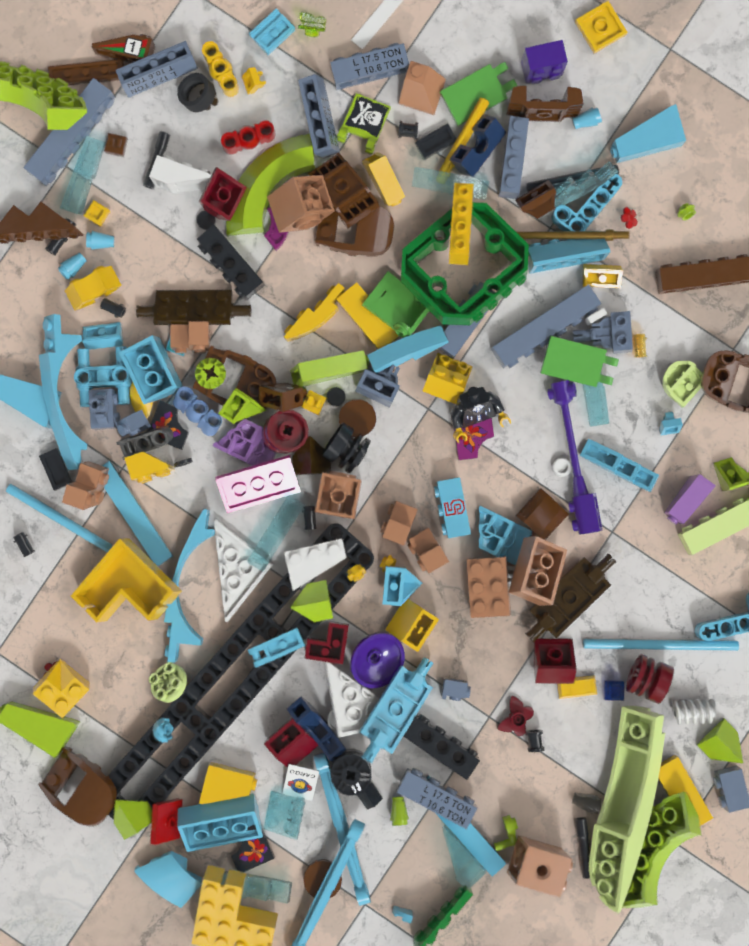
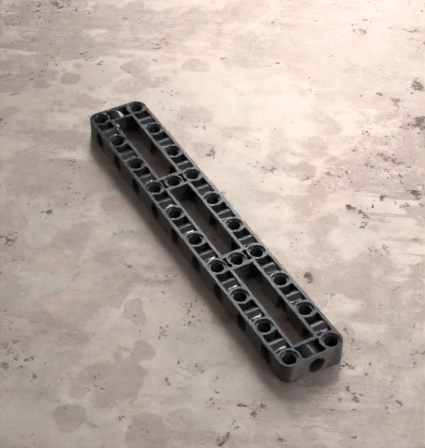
[108,523,374,820]

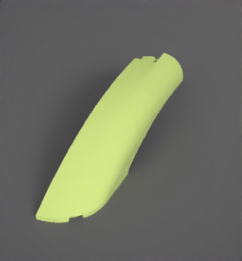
[589,706,665,913]

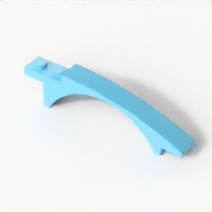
[39,314,87,470]
[164,509,215,663]

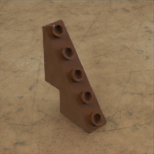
[0,201,84,244]

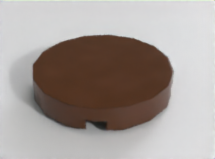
[339,399,376,437]
[303,859,342,898]

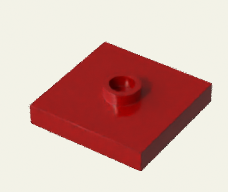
[150,798,183,845]

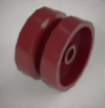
[262,410,309,455]

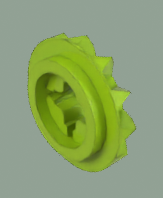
[195,358,226,389]

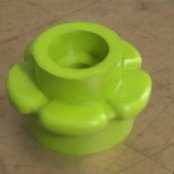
[678,203,696,221]

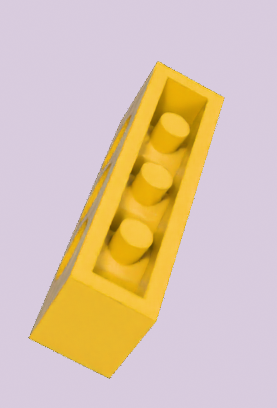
[449,183,474,265]

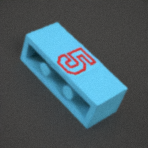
[434,477,471,539]

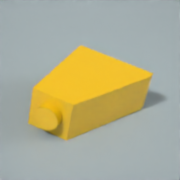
[361,152,405,207]
[199,762,258,804]

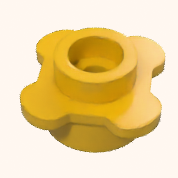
[347,564,366,582]

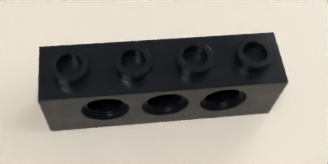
[197,225,265,300]
[403,714,480,780]

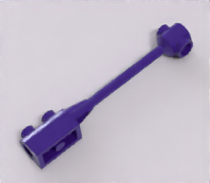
[547,380,603,535]

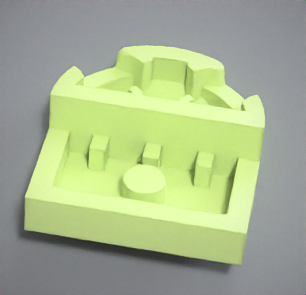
[662,361,702,408]

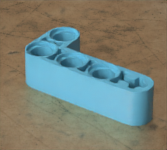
[552,173,622,231]
[694,593,749,641]

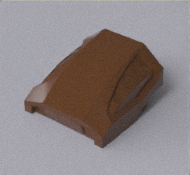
[515,488,569,540]

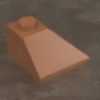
[399,61,446,115]

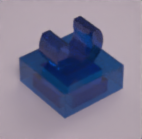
[604,680,625,701]

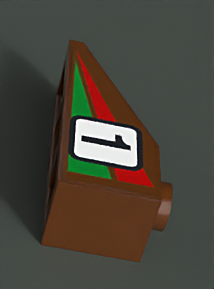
[91,34,155,63]

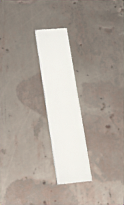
[351,0,403,50]

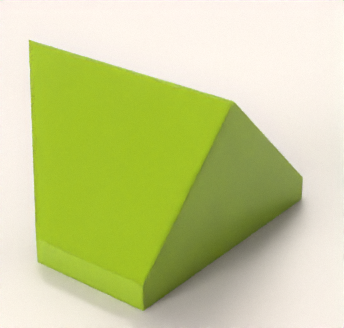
[218,388,267,424]
[714,457,749,491]
[290,580,333,622]
[697,718,744,764]
[114,800,152,840]

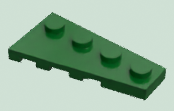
[413,884,473,946]

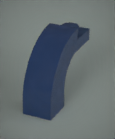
[287,696,347,762]

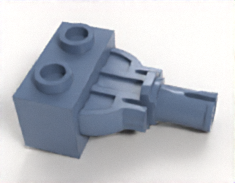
[573,311,633,354]
[355,364,400,408]
[89,389,120,430]

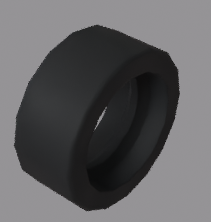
[177,73,215,113]

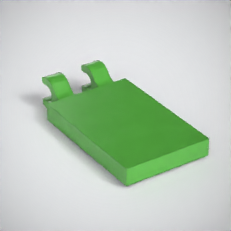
[440,62,518,127]
[540,335,619,387]

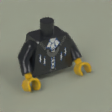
[450,387,511,443]

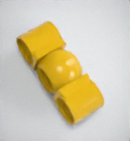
[202,41,239,97]

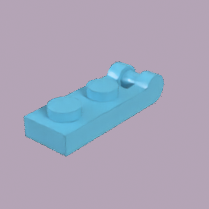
[248,628,305,668]

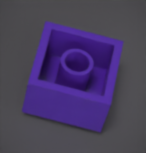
[521,40,568,84]

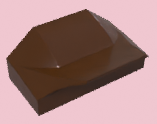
[515,180,557,219]

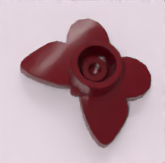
[497,696,534,736]

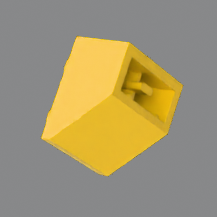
[422,353,473,404]
[124,452,175,484]
[385,599,439,652]

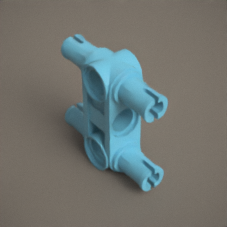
[74,346,132,407]

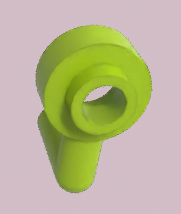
[494,815,518,851]

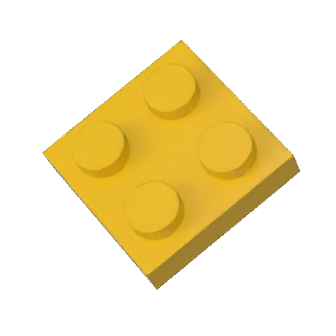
[575,1,628,54]

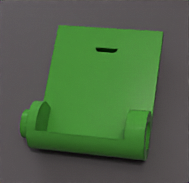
[362,271,429,338]

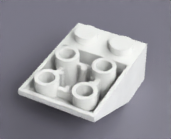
[149,155,212,193]

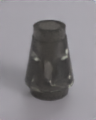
[572,792,602,814]

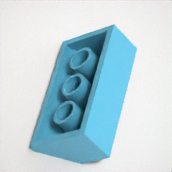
[528,239,610,274]
[177,793,263,852]

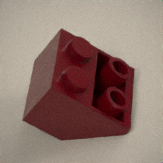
[264,717,319,768]

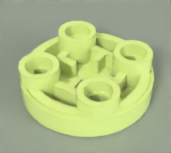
[149,662,187,703]

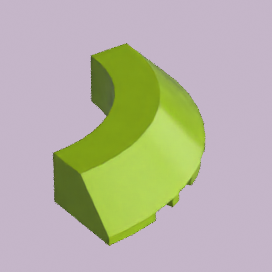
[0,61,87,130]
[226,134,315,236]
[622,792,701,908]

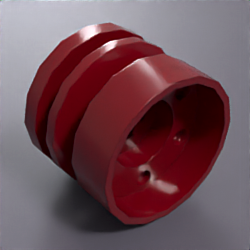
[626,654,674,704]

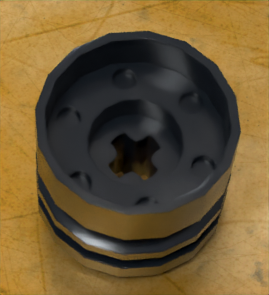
[321,422,371,473]
[330,749,372,796]

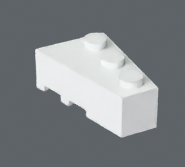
[284,539,347,590]

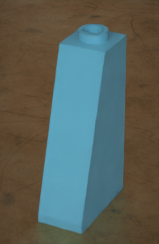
[610,104,686,163]
[0,375,62,429]

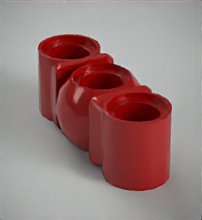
[221,120,276,154]

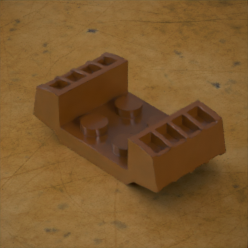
[506,86,584,122]
[308,152,379,229]

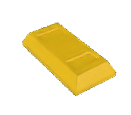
[557,675,597,699]

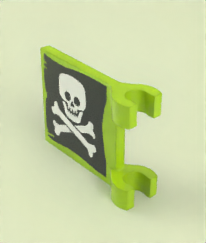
[337,93,391,155]

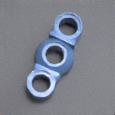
[173,386,222,436]

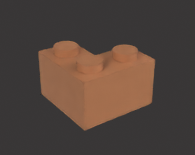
[170,322,210,354]
[62,461,109,510]
[380,501,418,545]
[407,528,449,573]

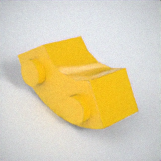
[65,266,122,311]

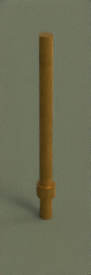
[517,229,630,241]

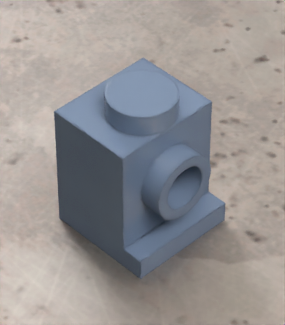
[115,410,151,437]
[441,678,471,701]

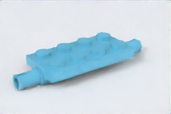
[359,657,434,764]

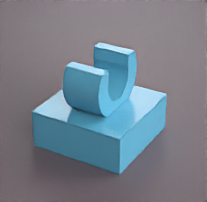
[659,412,683,436]

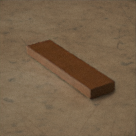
[48,59,124,85]

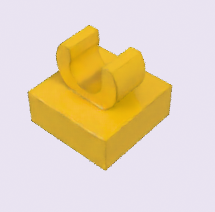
[242,67,266,94]
[301,390,327,416]

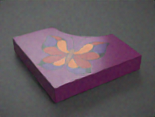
[454,418,494,461]

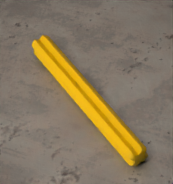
[435,98,489,185]

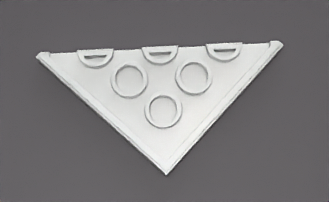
[214,519,273,622]
[324,662,379,737]

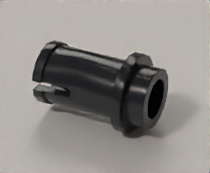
[100,298,126,318]
[302,506,317,530]
[13,532,35,557]

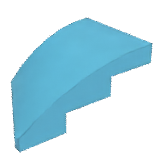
[479,506,533,566]
[134,851,203,908]

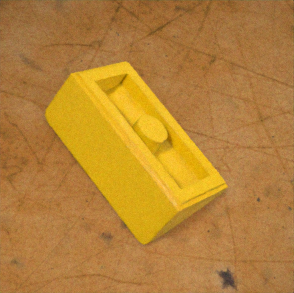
[582,264,623,288]

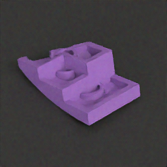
[213,419,276,466]

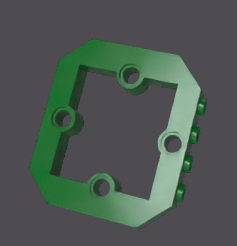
[401,202,529,326]

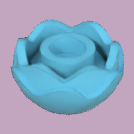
[153,717,173,743]

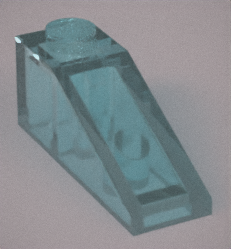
[442,825,486,889]

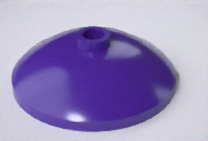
[350,632,405,688]

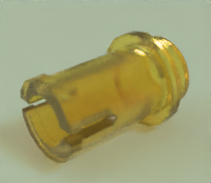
[632,334,647,358]

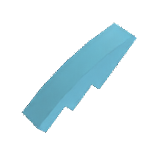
[367,325,449,373]
[580,439,659,493]

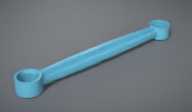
[314,752,371,906]
[291,819,365,946]

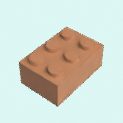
[508,536,567,606]
[467,556,511,618]

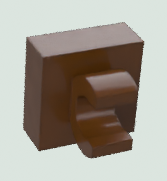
[104,133,128,157]

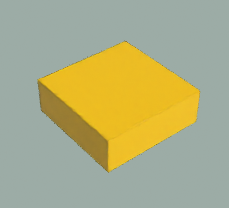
[83,200,111,227]

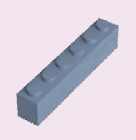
[23,78,115,186]
[491,285,602,369]

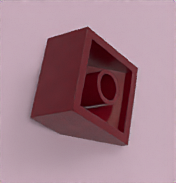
[199,167,247,221]
[534,638,577,684]

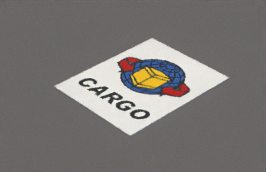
[282,764,319,801]

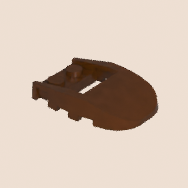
[315,206,394,257]
[193,345,277,409]
[701,350,749,413]
[38,747,117,827]

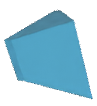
[382,566,422,606]

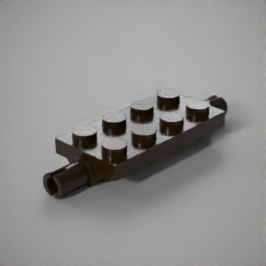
[136,290,252,325]
[525,553,617,643]

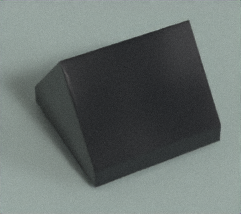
[357,783,383,810]

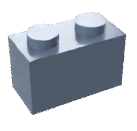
[713,765,749,813]

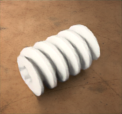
[673,698,716,725]

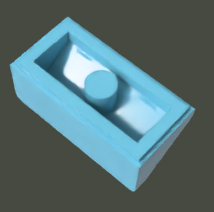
[82,322,123,350]

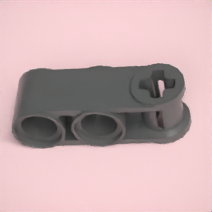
[116,426,173,460]

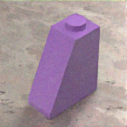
[664,474,716,525]

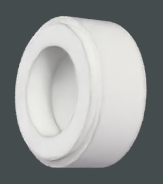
[552,458,572,477]

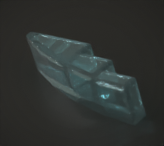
[555,161,618,208]
[412,167,489,200]
[221,871,292,904]

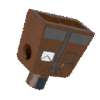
[259,383,307,412]

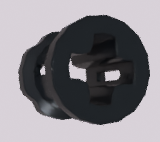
[398,121,419,140]
[525,729,545,752]

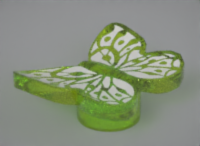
[298,12,326,37]

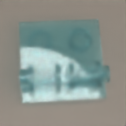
[264,791,306,840]

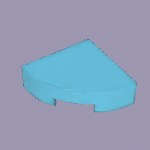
[392,906,413,923]

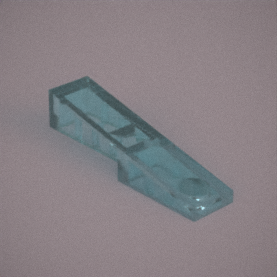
[60,136,106,215]
[583,346,609,427]
[247,495,305,572]

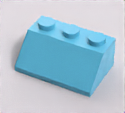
[119,335,183,405]

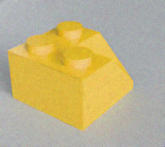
[33,658,90,718]

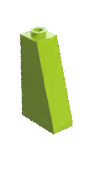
[290,350,369,387]
[0,701,80,758]

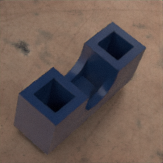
[449,114,507,177]

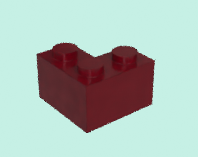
[304,621,349,664]

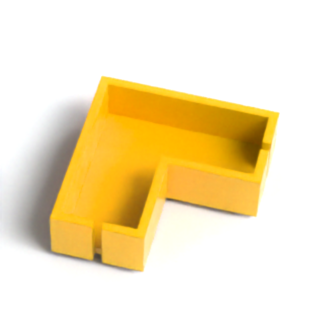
[71,538,182,623]
[191,865,278,946]

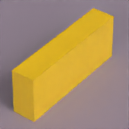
[336,282,400,350]
[658,755,713,826]

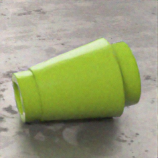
[390,797,409,826]

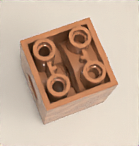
[267,175,335,233]
[315,471,362,519]
[507,835,573,898]

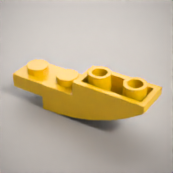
[284,283,345,342]

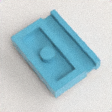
[249,8,296,55]

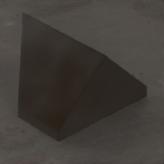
[292,436,331,475]

